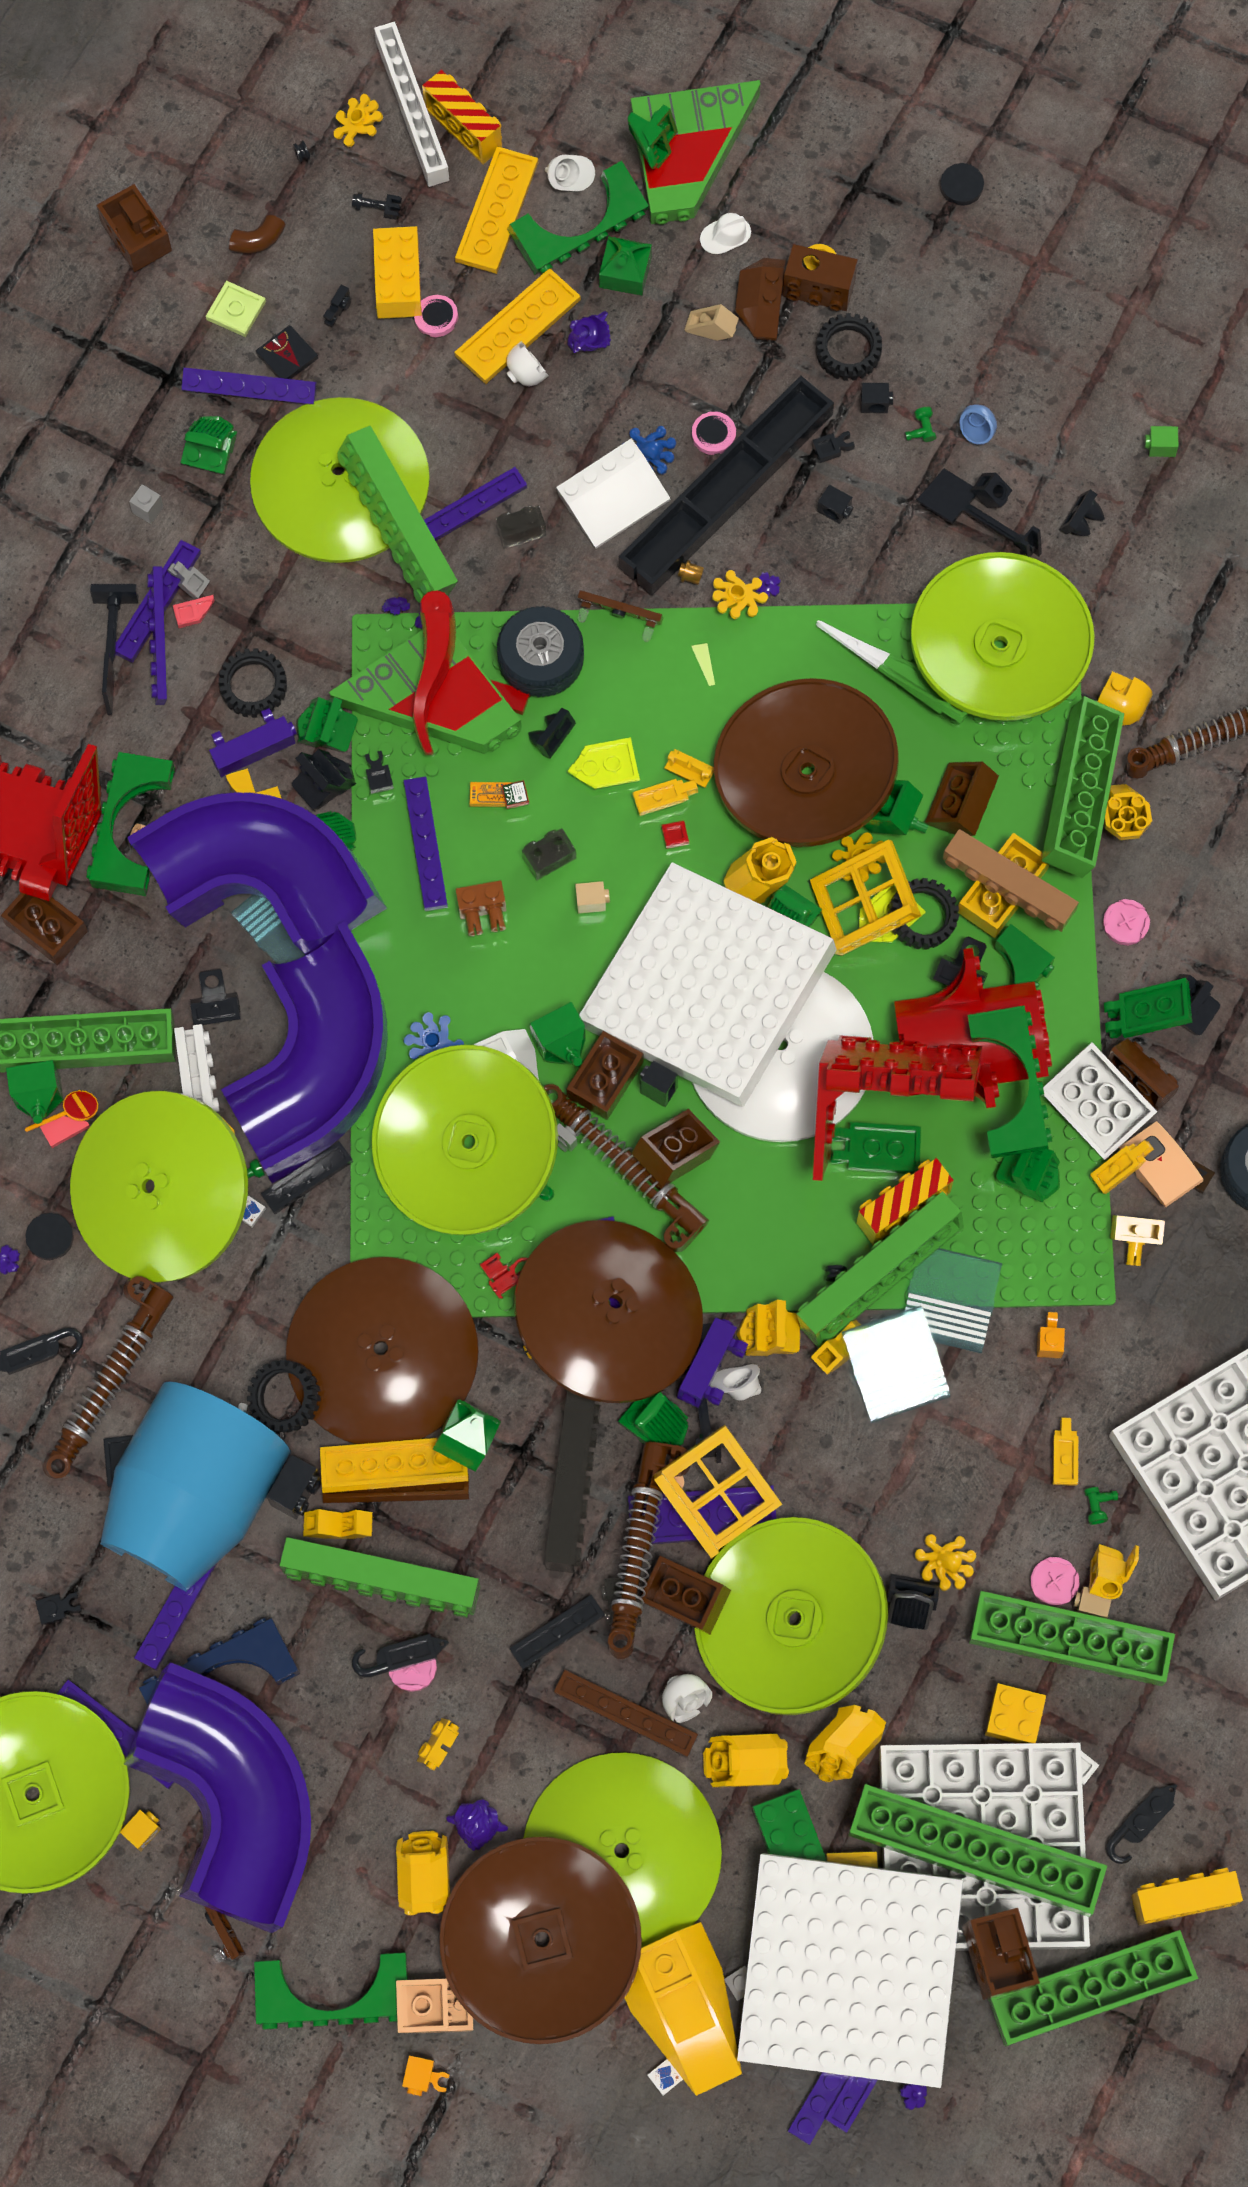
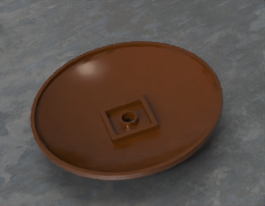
[514,1220,703,1403]
[286,1257,479,1444]
[439,1837,642,2044]

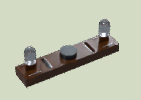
[577,590,663,642]
[175,1886,246,1965]

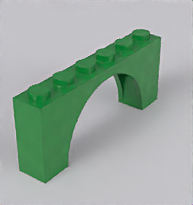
[507,161,649,275]
[87,752,175,896]
[994,924,1055,990]
[968,1005,1052,1158]
[254,1953,408,2030]

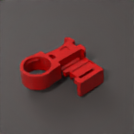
[480,1252,528,1299]

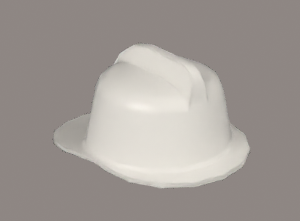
[545,155,595,191]
[700,213,751,254]
[710,1364,761,1401]

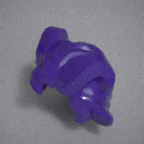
[568,311,611,353]
[446,1799,508,1851]

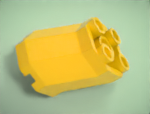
[1103,784,1152,840]
[723,837,797,904]
[804,1705,886,1782]
[703,1734,789,1787]
[396,1831,450,1915]

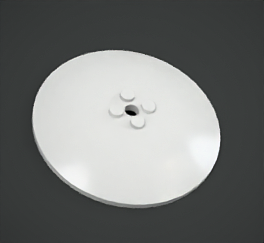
[692,972,873,1142]

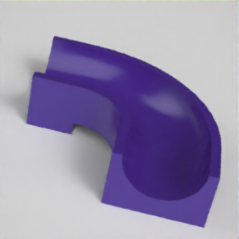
[127,792,387,955]
[221,921,388,1184]
[124,1662,311,1933]

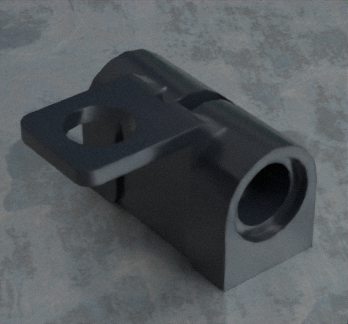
[933,936,988,986]
[190,969,241,1025]

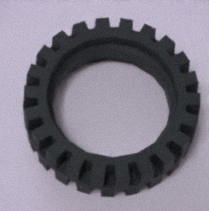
[816,313,882,381]
[219,648,287,718]
[888,878,959,950]
[247,1360,321,1432]

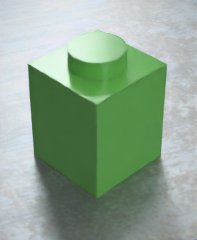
[1144,426,1178,457]

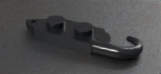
[0,1327,83,1375]
[352,1634,449,1677]
[1106,1784,1177,1864]

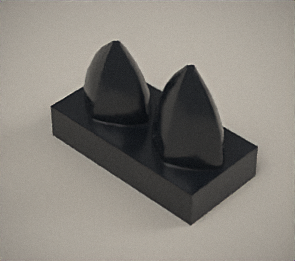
[1059,489,1105,536]
[528,708,576,759]

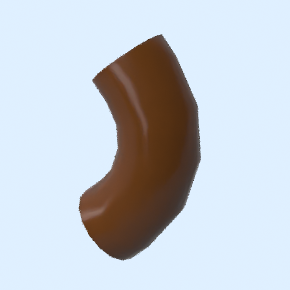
[229,215,286,254]

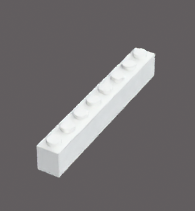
[374,22,449,187]

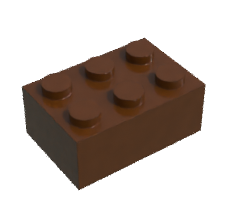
[1,893,88,966]
[567,1031,644,1120]
[631,1109,720,1187]
[639,1556,731,1635]

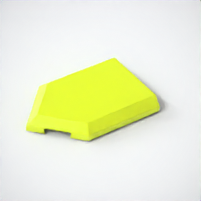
[568,737,640,789]
[859,884,926,943]

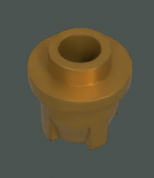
[678,560,704,585]

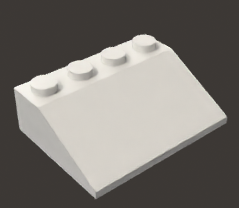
[556,438,671,549]
[1043,1042,1157,1160]

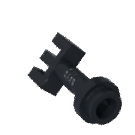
[352,192,402,220]

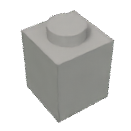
[129,485,164,524]

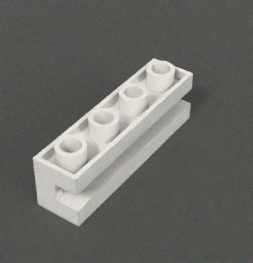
[174,1024,220,1112]

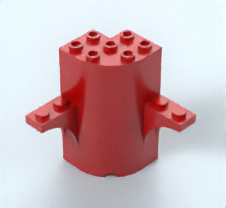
[894,948,1052,1108]

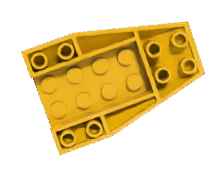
[625,1922,742,2096]

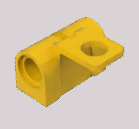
[1089,1544,1139,1599]

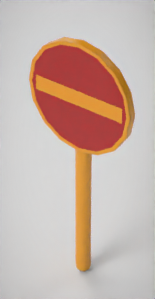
[25,1090,98,1132]

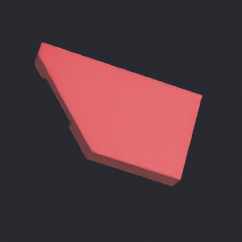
[173,595,215,628]
[40,1116,90,1148]

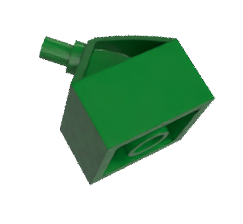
[599,236,652,296]
[864,780,929,835]
[530,1002,586,1066]
[6,1060,64,1124]
[433,1399,501,1472]

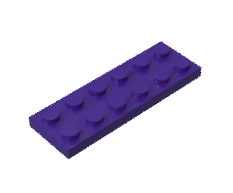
[628,1485,776,1544]

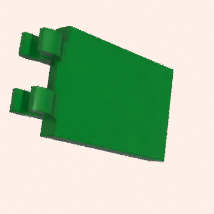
[1104,978,1192,1038]
[831,1122,921,1174]

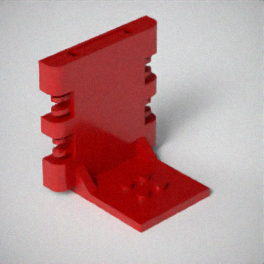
[0,744,101,901]
[813,1035,982,1181]

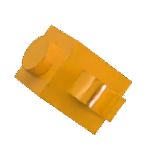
[1037,1312,1065,1358]
[402,2056,450,2096]

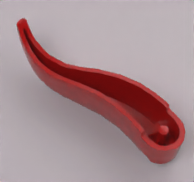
[413,591,456,755]

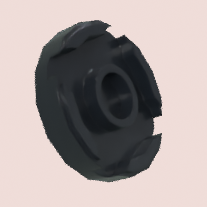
[940,163,984,206]
[25,1213,74,1261]

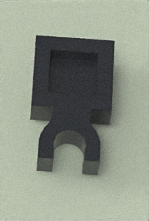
[323,284,352,327]
[812,431,855,463]
[365,751,394,794]
[35,1592,82,1626]

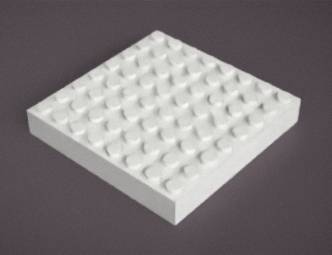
[579,862,837,1107]
[1109,1349,1248,1601]
[879,1743,1090,1951]
[737,1853,963,2088]

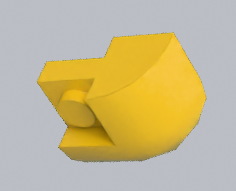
[1097,671,1153,726]

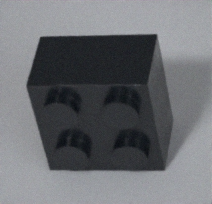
[267,1455,322,1520]

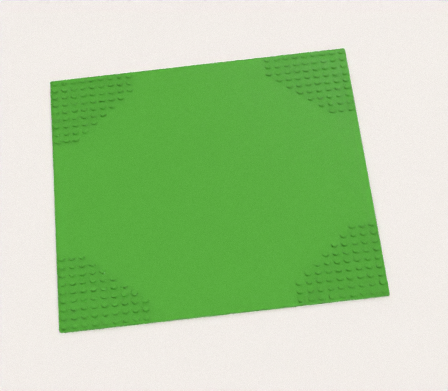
[350,603,1116,1318]

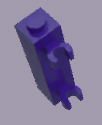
[209,708,297,778]
[677,1317,748,1408]

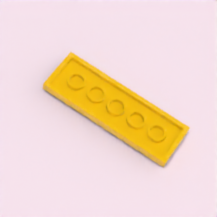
[455,146,538,274]
[454,269,581,384]
[320,1438,468,1493]

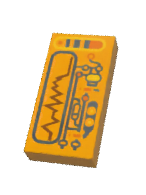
[470,782,511,807]

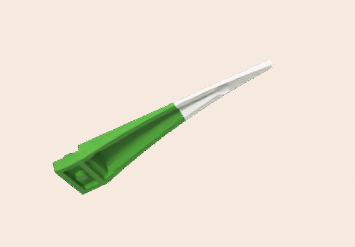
[816,620,969,724]

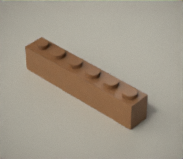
[943,829,1079,932]

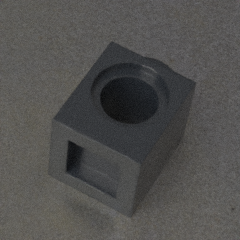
[861,383,893,413]
[971,472,1012,508]
[817,484,854,524]

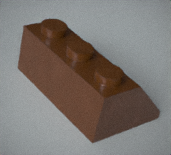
[925,762,999,836]
[1108,1038,1179,1111]

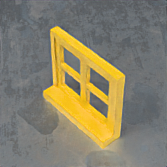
[810,839,921,956]
[653,1425,782,1558]

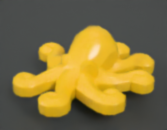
[334,94,383,147]
[712,570,768,619]
[832,832,886,882]
[914,1534,976,1591]

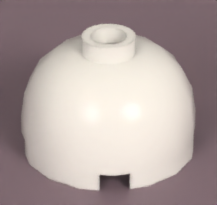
[506,341,549,386]
[662,1674,712,1723]

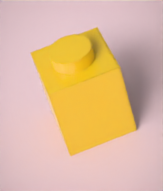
[120,1810,161,1851]

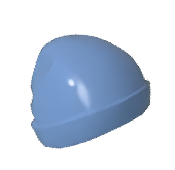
[959,405,997,444]

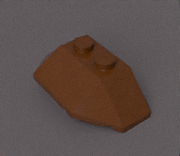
[735,258,786,341]

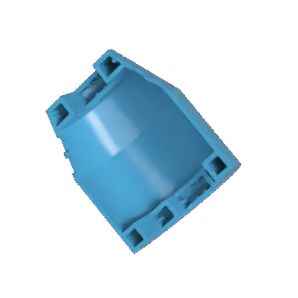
[100,1382,290,1591]

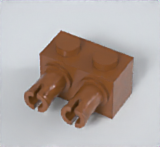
[456,880,506,936]

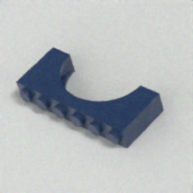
[139,1618,300,1705]

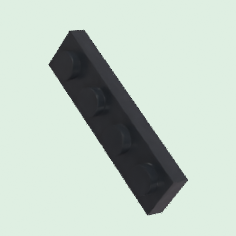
[261,1141,353,1215]
[509,1595,605,1670]

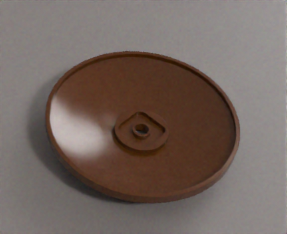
[714,678,899,847]

